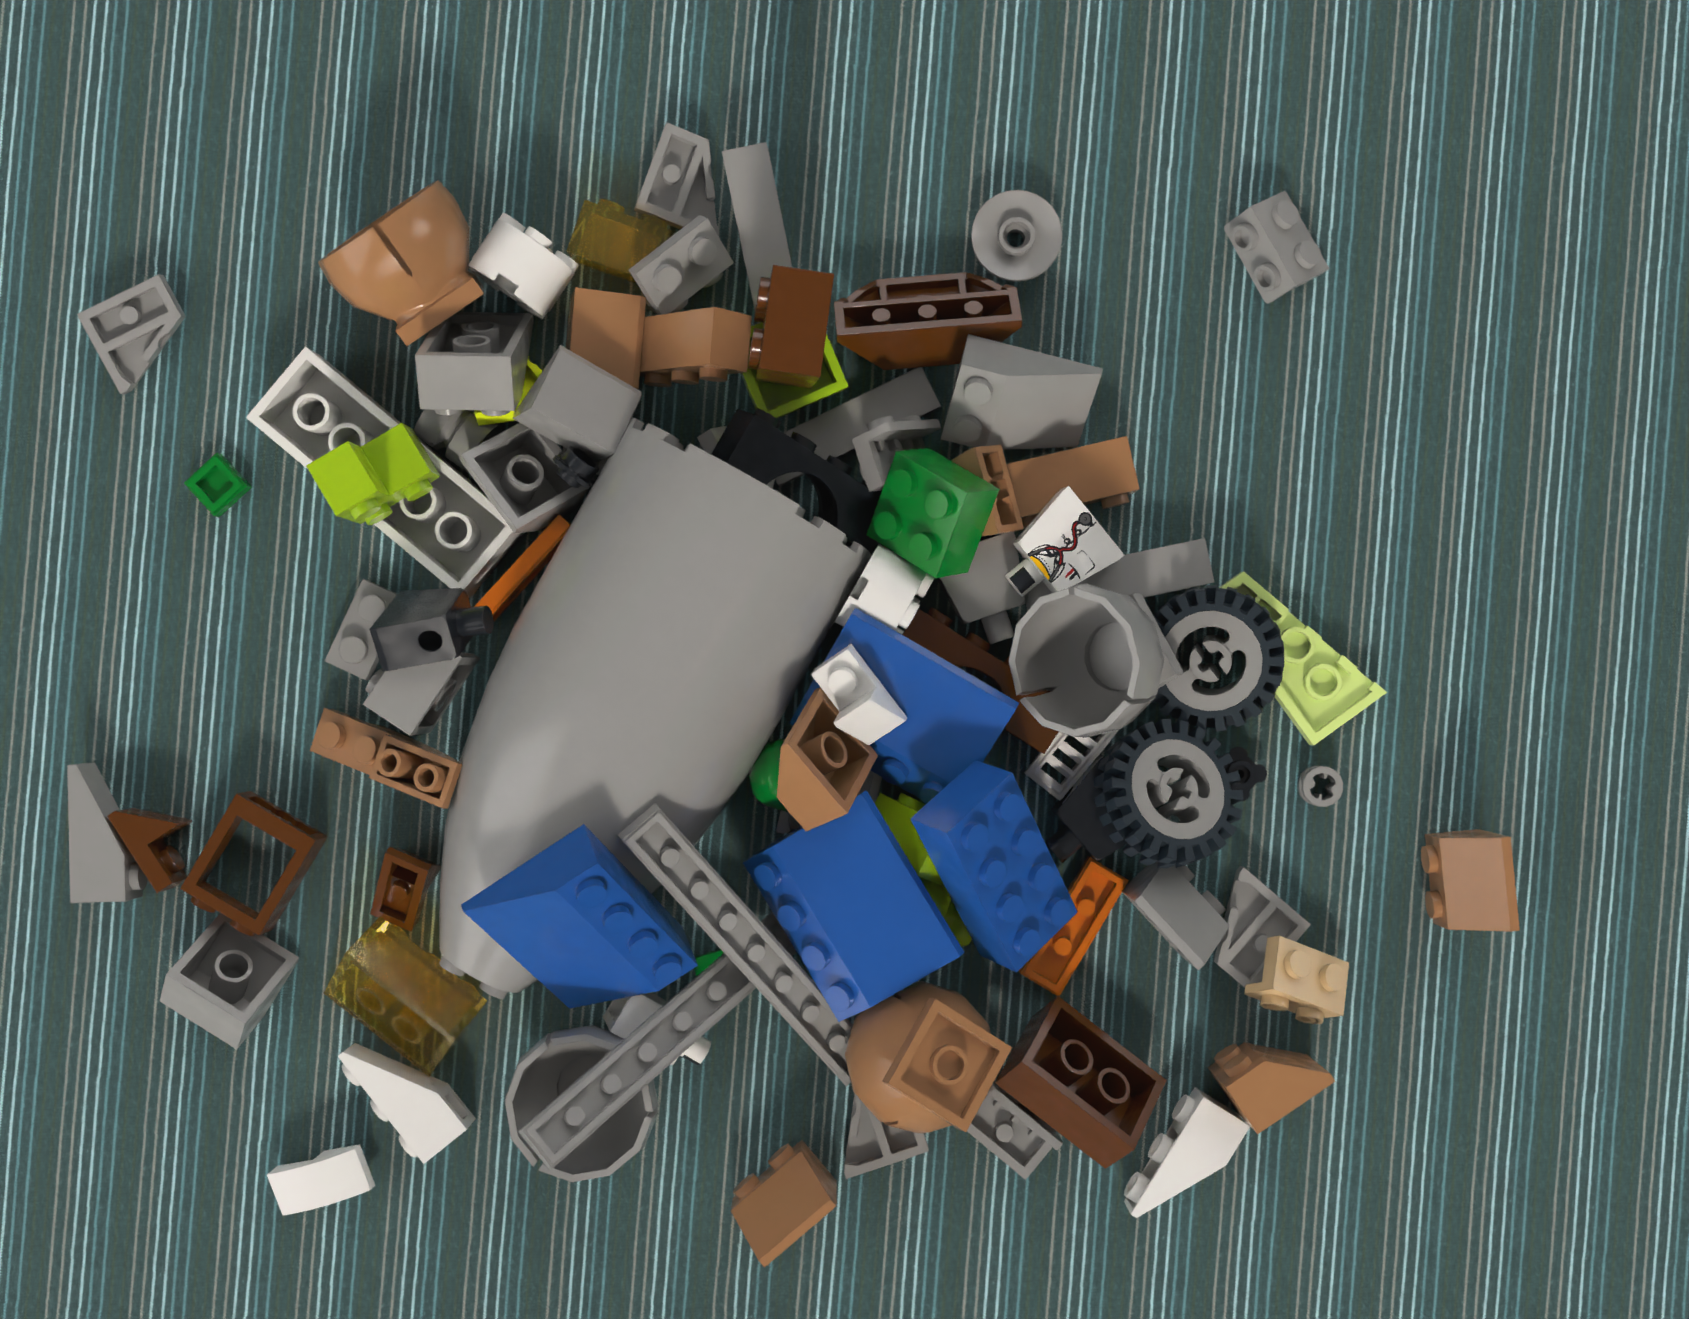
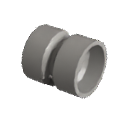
[414,409,502,473]

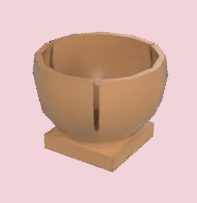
[318,180,484,346]
[845,981,1012,1133]

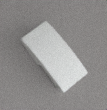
[267,1144,375,1215]

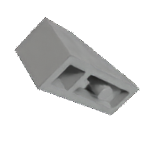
[67,763,148,903]

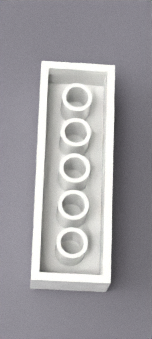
[246,346,525,598]

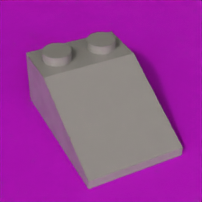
[415,312,534,416]
[941,334,1103,450]

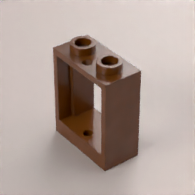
[180,791,328,936]

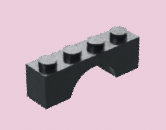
[711,408,882,553]

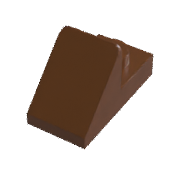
[107,808,193,893]
[370,847,441,932]

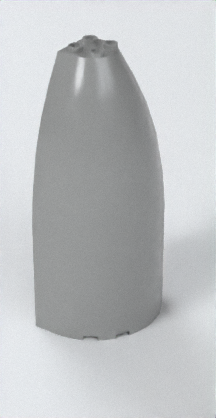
[439,418,872,999]

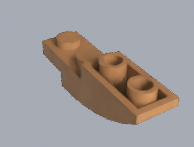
[310,708,462,809]

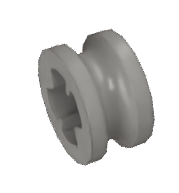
[1297,765,1343,807]

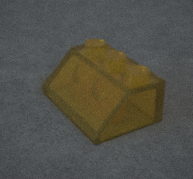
[324,916,487,1077]

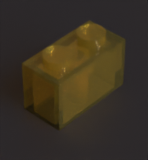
[566,199,673,284]

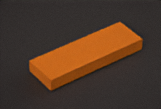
[474,514,571,622]
[1019,856,1129,996]

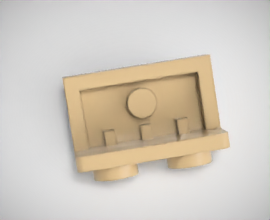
[1244,936,1349,1024]

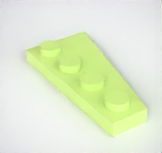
[1219,572,1387,746]

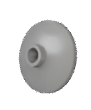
[971,190,1062,282]

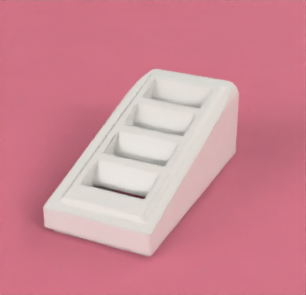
[1024,730,1119,801]

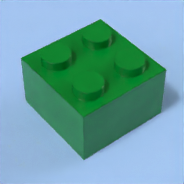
[867,448,1000,578]

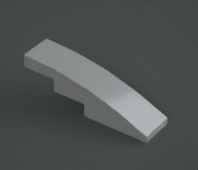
[722,142,792,324]
[1025,538,1214,611]

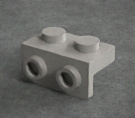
[1224,191,1329,304]
[629,215,734,315]
[852,415,941,492]
[967,1080,1063,1180]

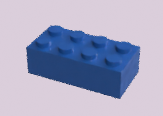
[910,760,1078,972]

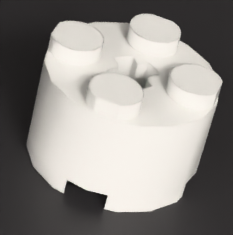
[468,212,579,319]
[835,544,934,634]

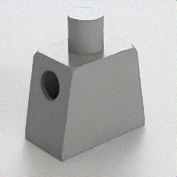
[937,532,1025,644]

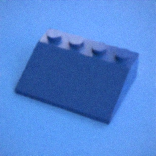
[789,608,1019,804]
[743,790,965,1022]
[461,824,698,1009]

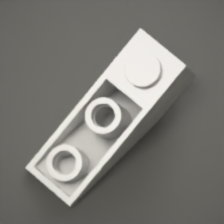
[338,1043,476,1164]
[1124,1087,1250,1218]

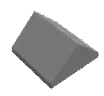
[513,345,642,462]

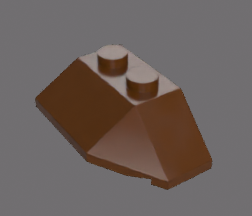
[834,272,1022,370]

